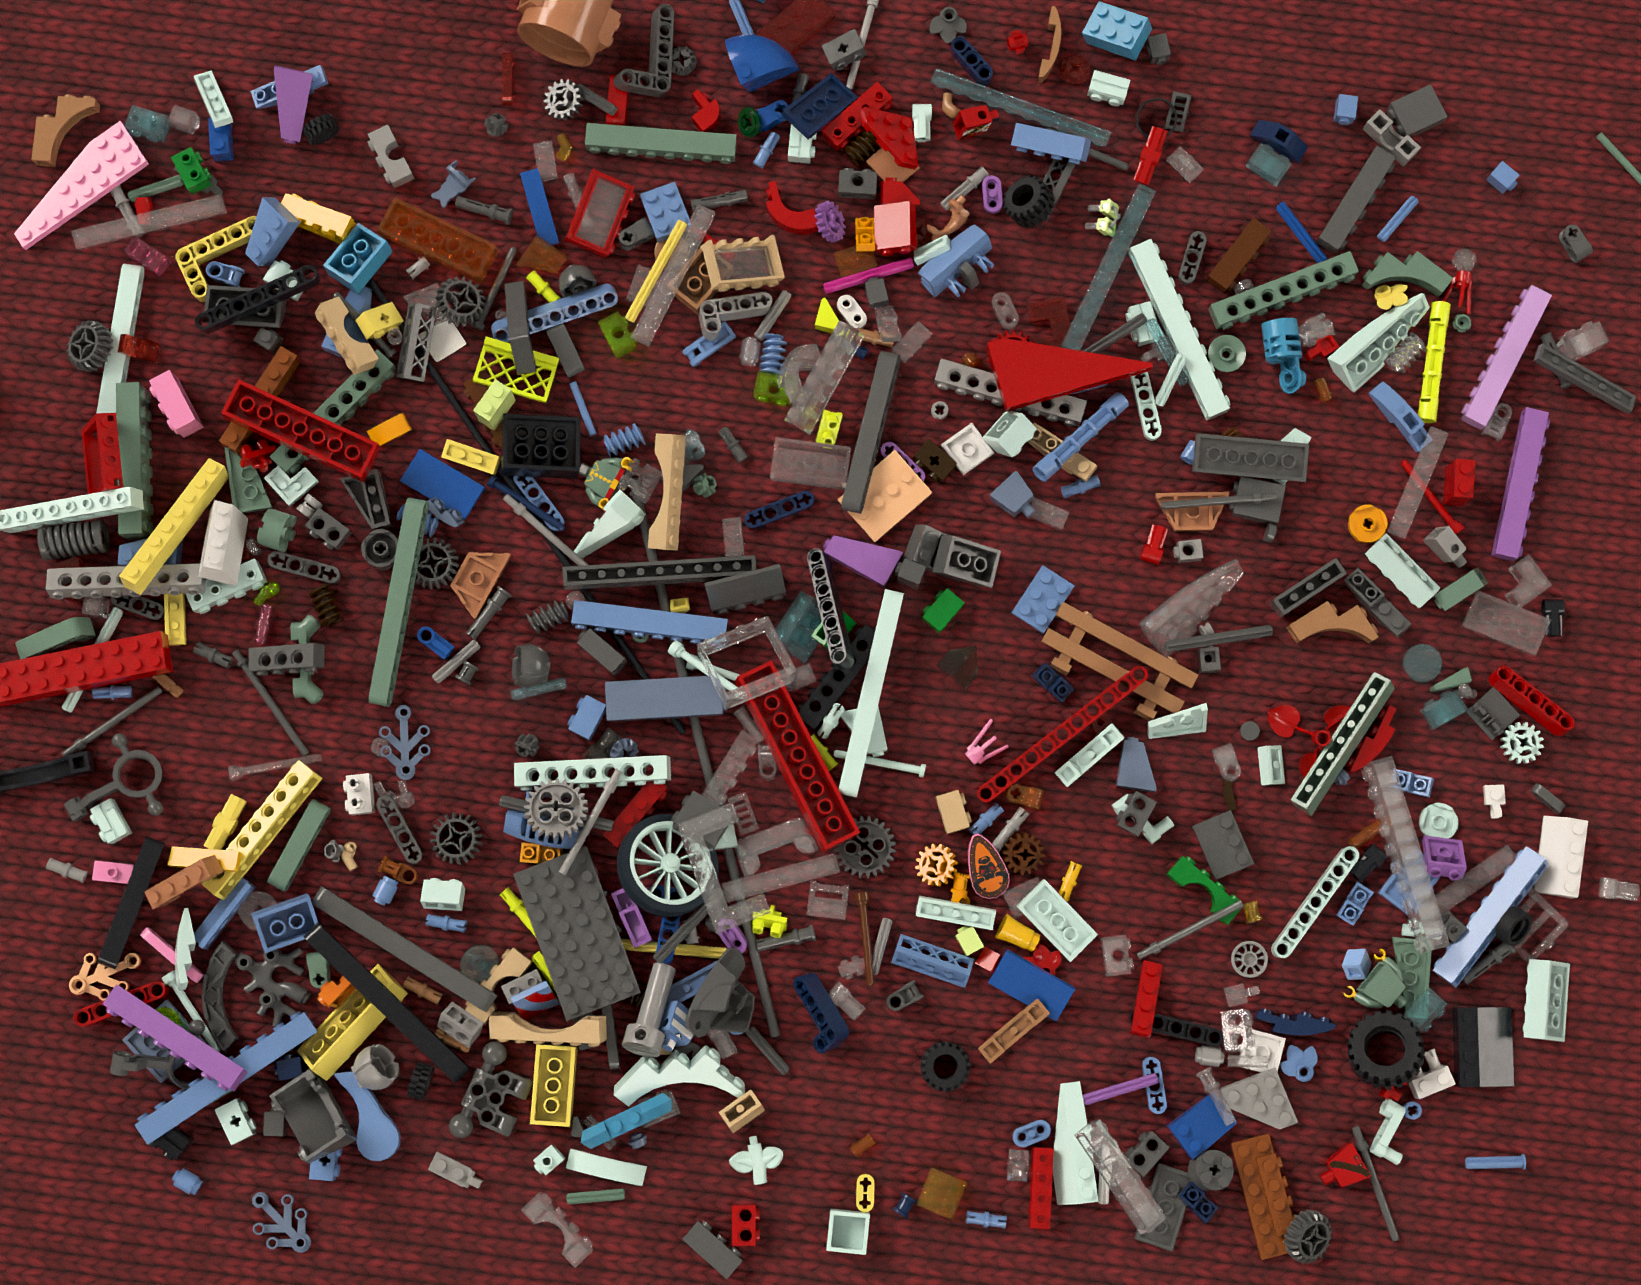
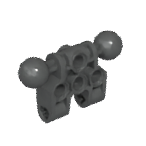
[449,1041,533,1139]

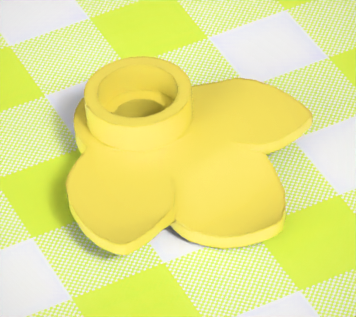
[1374,284,1408,310]

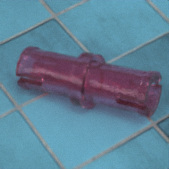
[254,605,273,645]

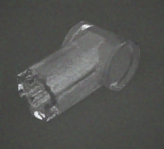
[1598,877,1640,901]
[828,981,866,1021]
[707,1028,738,1059]

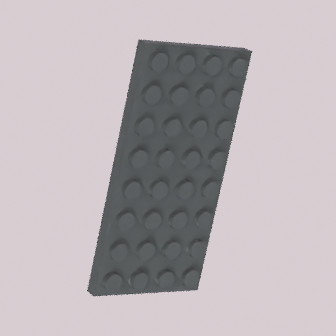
[513,846,641,1021]

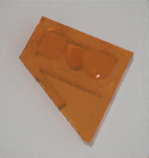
[516,235,568,274]

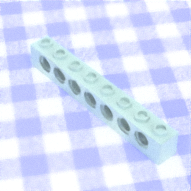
[0,487,144,533]
[514,755,671,791]

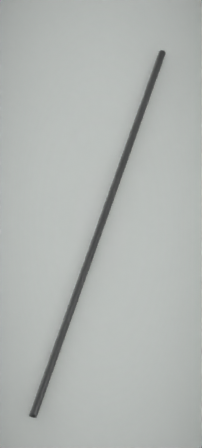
[628,478,780,1038]

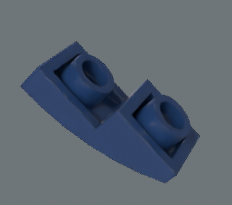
[1031,662,1075,703]
[1178,1181,1218,1223]

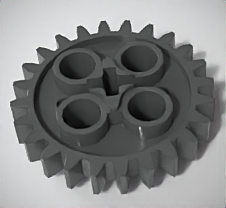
[833,816,896,879]

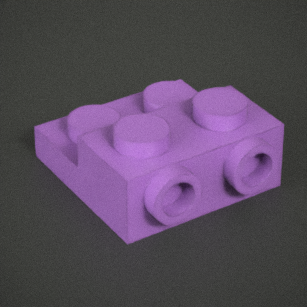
[1422,835,1467,880]

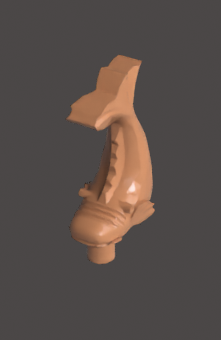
[927,195,969,241]

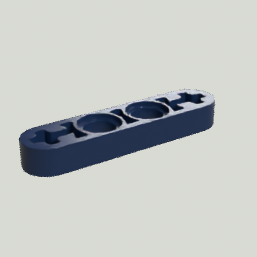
[744,491,814,530]

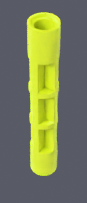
[1418,301,1451,423]

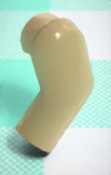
[341,842,358,872]

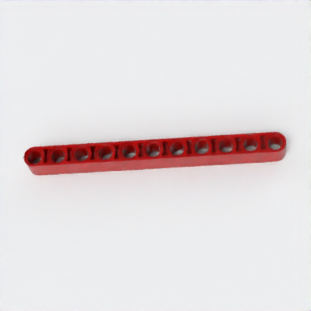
[977,666,1148,802]

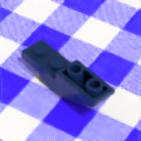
[1253,1008,1336,1035]

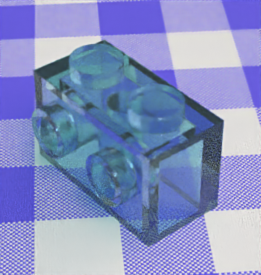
[124,105,172,143]

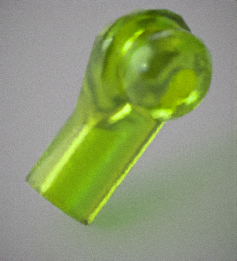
[254,582,280,606]

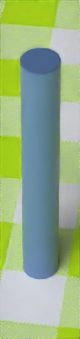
[569,381,597,436]

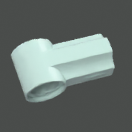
[912,104,932,142]

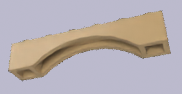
[648,433,686,550]
[489,1012,607,1047]

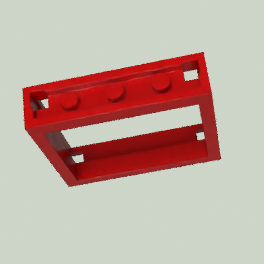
[81,413,124,494]

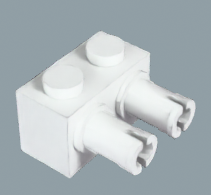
[343,773,375,816]
[1409,1048,1455,1099]

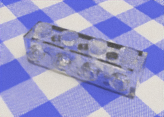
[701,730,758,806]

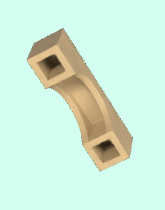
[315,297,379,375]
[465,948,533,1025]

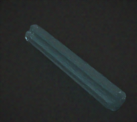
[1146,318,1189,386]

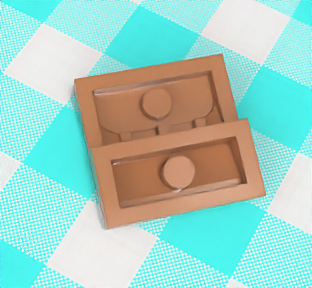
[866,148,920,182]

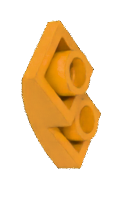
[855,217,875,251]
[367,413,412,446]
[520,843,563,864]

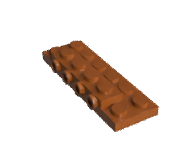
[1230,1133,1295,1260]

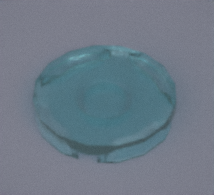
[1403,644,1442,682]

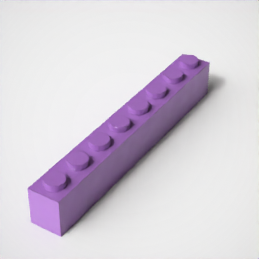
[1491,407,1550,561]
[103,984,248,1091]

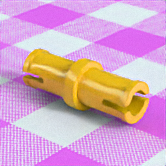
[1058,861,1082,902]

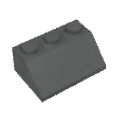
[1192,810,1254,880]

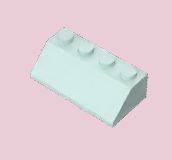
[1523,959,1570,1042]

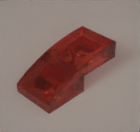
[118,334,160,362]

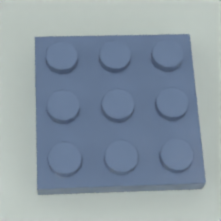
[122,1000,206,1083]

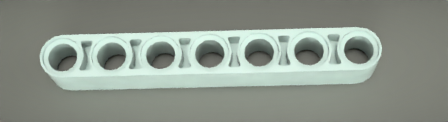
[1271,846,1359,958]

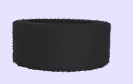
[1496,907,1532,946]

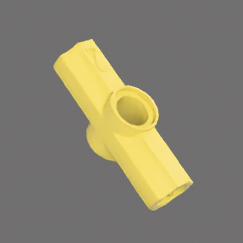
[204,794,247,850]

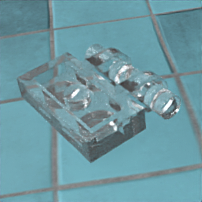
[618,458,662,504]

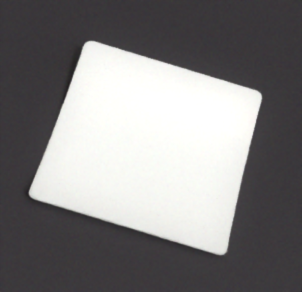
[419,318,466,362]

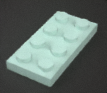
[1016,879,1098,962]

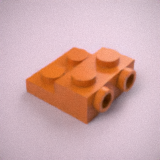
[317,976,355,1008]

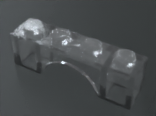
[521,1192,594,1268]

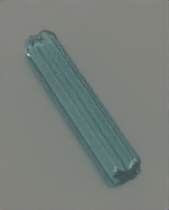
[510,677,567,700]

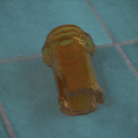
[1313,377,1333,403]
[849,1133,876,1157]

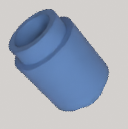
[372,875,398,906]
[172,1168,203,1195]

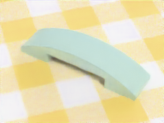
[1055,723,1125,787]
[566,1149,647,1186]

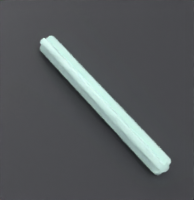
[62,607,123,712]

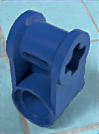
[757,100,788,132]

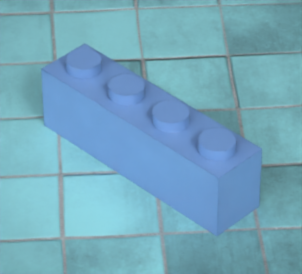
[1011,123,1091,164]

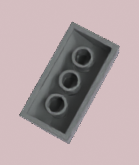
[203,285,287,328]

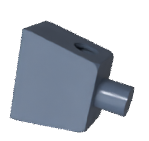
[990,471,1036,518]

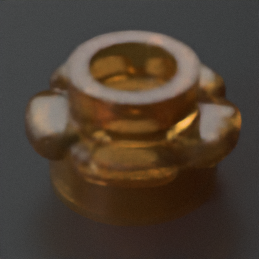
[961,352,979,368]

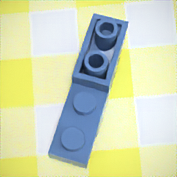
[251,65,328,109]
[1368,382,1432,452]

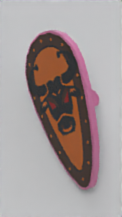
[968,834,1010,899]

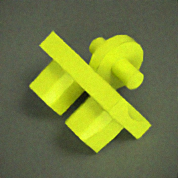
[816,410,843,446]
[752,905,787,938]

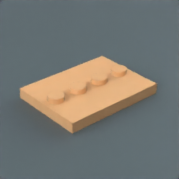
[837,450,932,543]

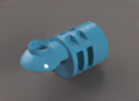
[1261,318,1306,394]

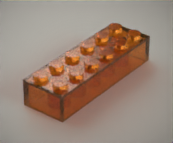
[377,197,498,284]

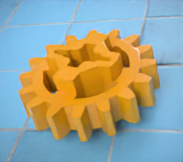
[915,844,958,886]

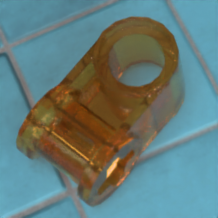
[1005,785,1044,810]

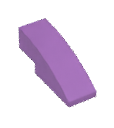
[611,888,652,948]

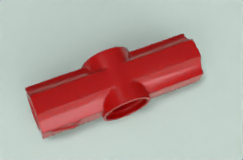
[1134,126,1168,186]

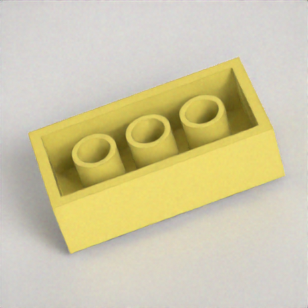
[530,1044,578,1127]

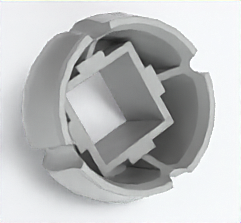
[351,1044,400,1090]

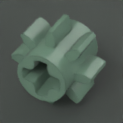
[693,473,716,498]

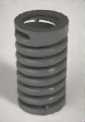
[37,519,110,561]

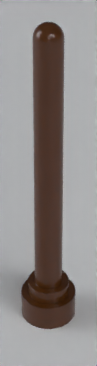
[854,892,874,987]

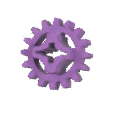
[814,201,846,243]

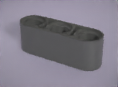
[545,323,585,378]

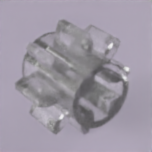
[1452,249,1477,272]

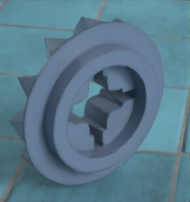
[610,738,639,758]

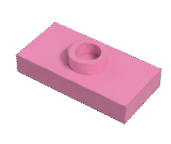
[92,861,135,884]

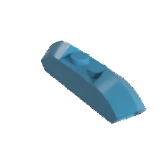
[581,1093,672,1149]

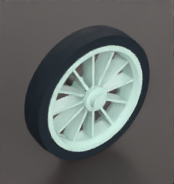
[617,814,719,917]

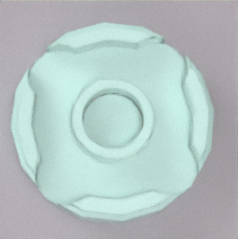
[1419,803,1459,839]

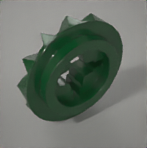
[738,107,762,138]

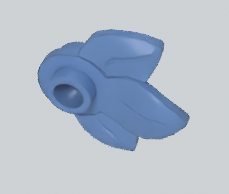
[1280,1045,1318,1082]

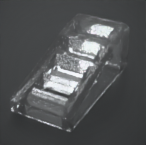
[728,792,759,836]

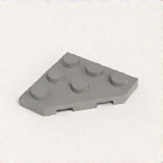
[1220,1067,1298,1129]

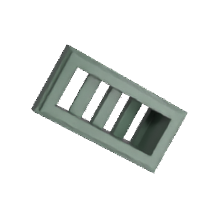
[1430,667,1472,693]

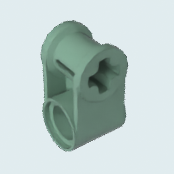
[306,952,331,989]

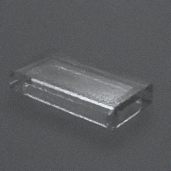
[533,141,558,181]

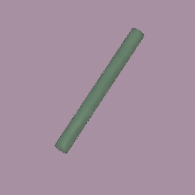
[1596,132,1641,185]

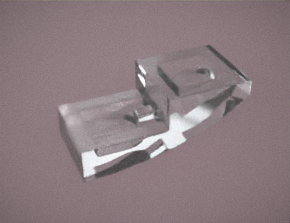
[875,306,902,342]
[891,321,932,363]

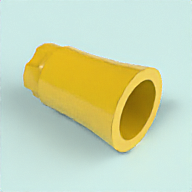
[995,914,1040,952]

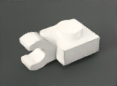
[1483,785,1506,819]

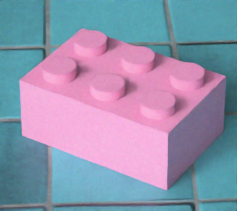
[149,370,204,438]

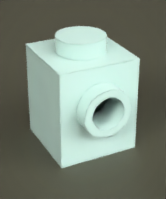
[533,1144,566,1175]

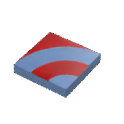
[511,981,560,1020]

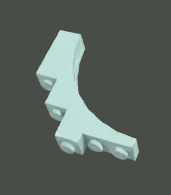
[614,1045,745,1107]

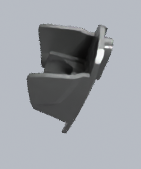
[685,947,755,1037]

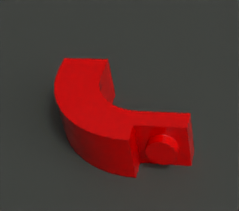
[765,181,819,234]

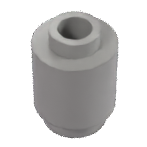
[1195,1045,1224,1067]

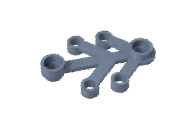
[379,705,430,780]
[252,1192,311,1253]

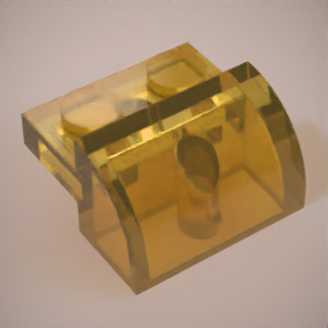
[917,1167,967,1219]

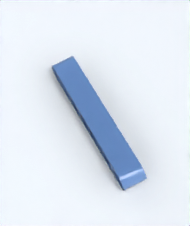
[491,284,618,342]

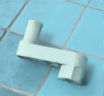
[1111,794,1174,844]
[1370,1098,1406,1165]

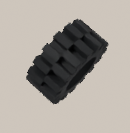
[303,113,340,145]
[407,1062,434,1101]

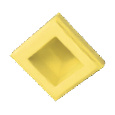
[670,597,690,614]

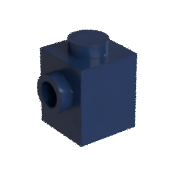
[274,1054,306,1081]

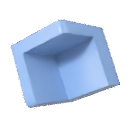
[1342,949,1372,980]

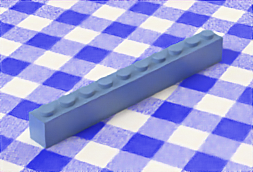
[135,1011,318,1145]

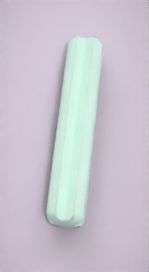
[1155,353,1187,407]

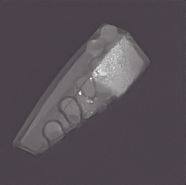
[1139,559,1244,658]

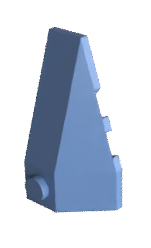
[321,286,372,359]

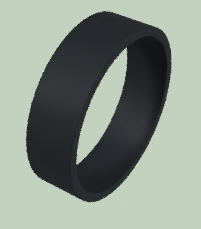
[1136,98,1177,138]

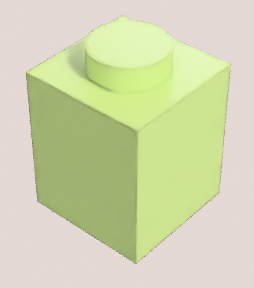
[955,925,984,956]

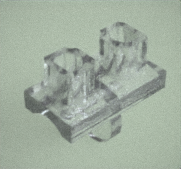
[1166,146,1204,183]

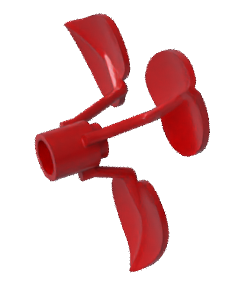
[1268,705,1351,778]

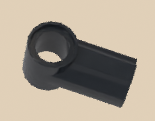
[1541,599,1565,637]
[1350,843,1388,882]

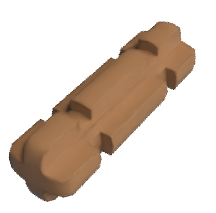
[152,674,183,698]
[435,1029,471,1053]

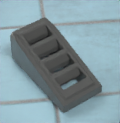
[1165,91,1192,133]

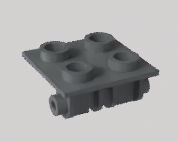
[1466,687,1520,740]

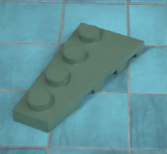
[224,444,273,513]
[1392,937,1432,1019]

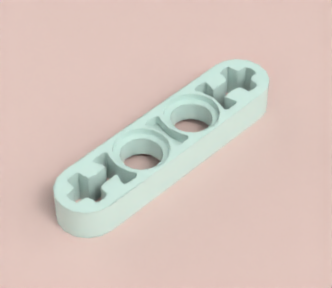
[1131,372,1162,441]

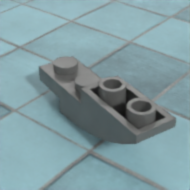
[1344,568,1411,638]

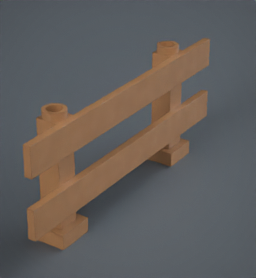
[1041,602,1198,721]

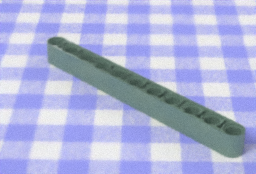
[369,498,429,707]

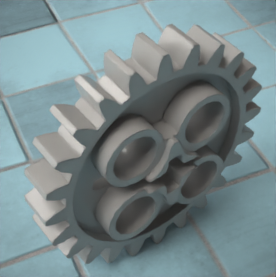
[524,778,588,841]

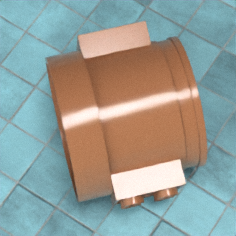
[516,0,622,67]

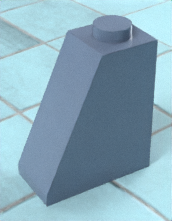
[1116,737,1157,793]

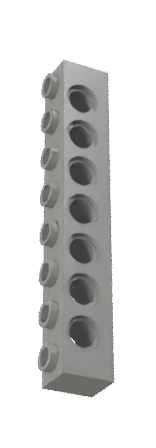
[934,359,1087,427]
[46,564,206,599]

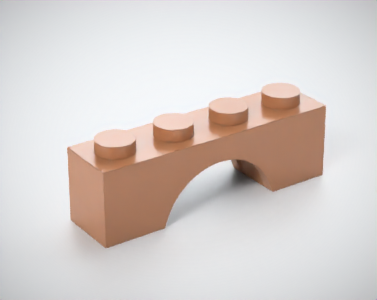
[145,855,223,909]

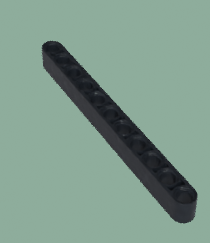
[303,922,470,1083]

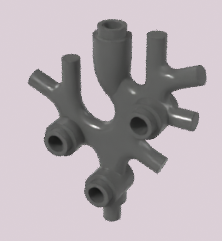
[234,947,311,1027]

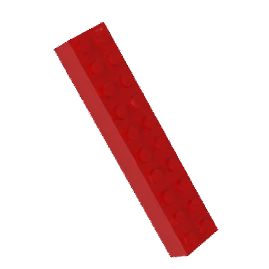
[0,631,173,707]
[735,660,860,853]

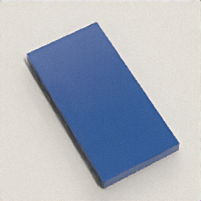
[400,449,485,520]
[988,949,1075,1021]

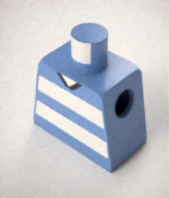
[659,1001,694,1051]

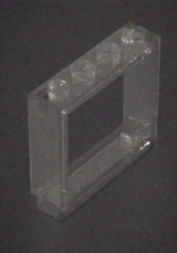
[697,616,797,709]

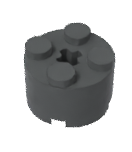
[361,529,398,571]
[1188,1150,1234,1191]

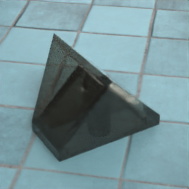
[936,646,978,690]

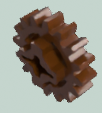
[1002,832,1045,875]

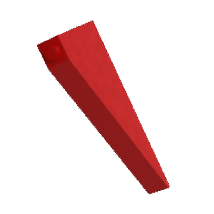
[986,338,1153,412]

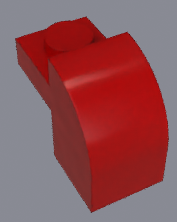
[692,89,720,132]

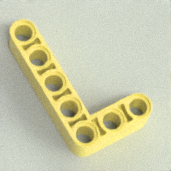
[175,216,256,302]

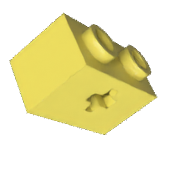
[355,302,403,340]

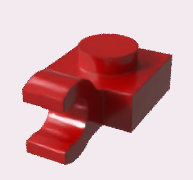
[1304,332,1340,362]

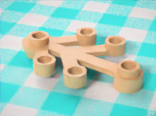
[69,953,141,1001]

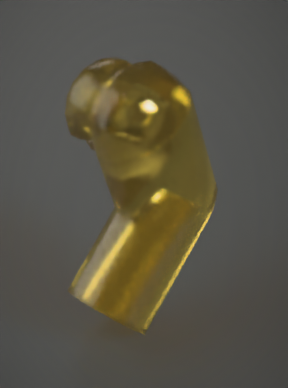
[556,133,572,161]

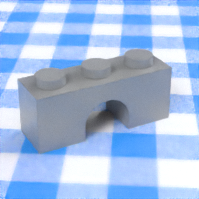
[1363,109,1421,167]
[367,125,415,189]

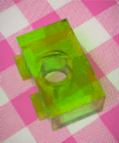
[598,312,638,359]
[753,372,795,407]

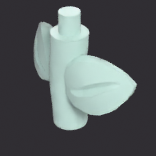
[729,1136,783,1185]

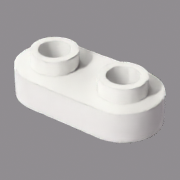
[837,295,867,330]

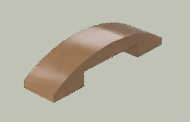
[1038,6,1061,83]
[978,998,1050,1064]

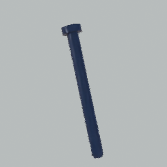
[487,475,566,531]

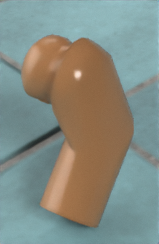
[942,93,960,118]

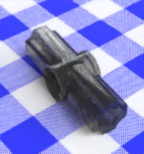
[573,728,622,779]

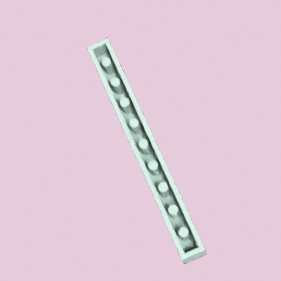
[1128,239,1231,421]

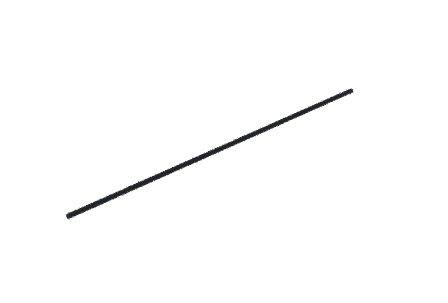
[367,278,687,735]

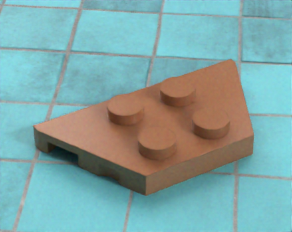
[1155,492,1229,532]
[450,552,511,620]

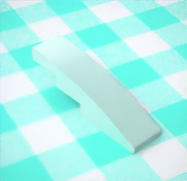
[175,908,196,991]

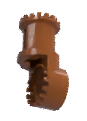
[378,856,419,885]

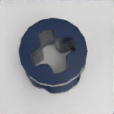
[893,1192,917,1218]

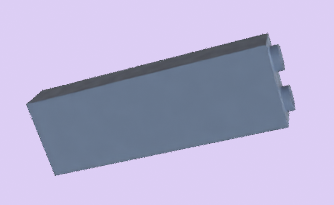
[605,676,727,722]

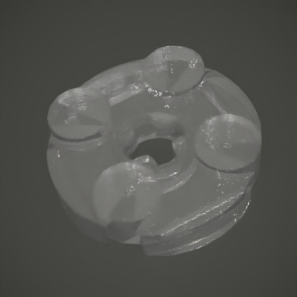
[239,891,278,931]

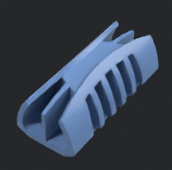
[918,225,994,298]
[503,790,584,849]

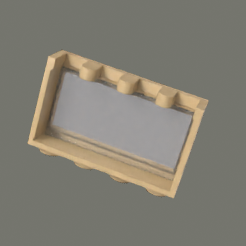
[700,235,785,292]

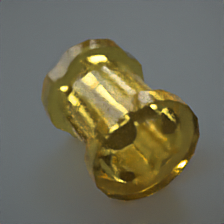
[1242,900,1263,924]

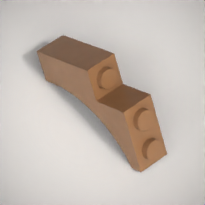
[31,94,100,167]
[1286,601,1378,644]

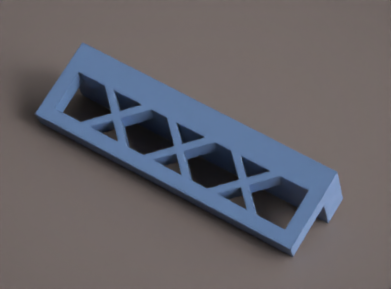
[194,877,256,949]
[891,934,974,988]

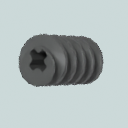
[526,599,569,634]

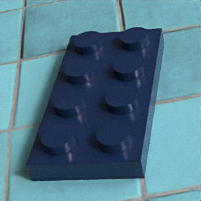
[781,73,858,140]

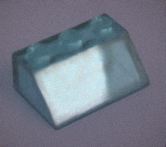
[769,591,822,664]

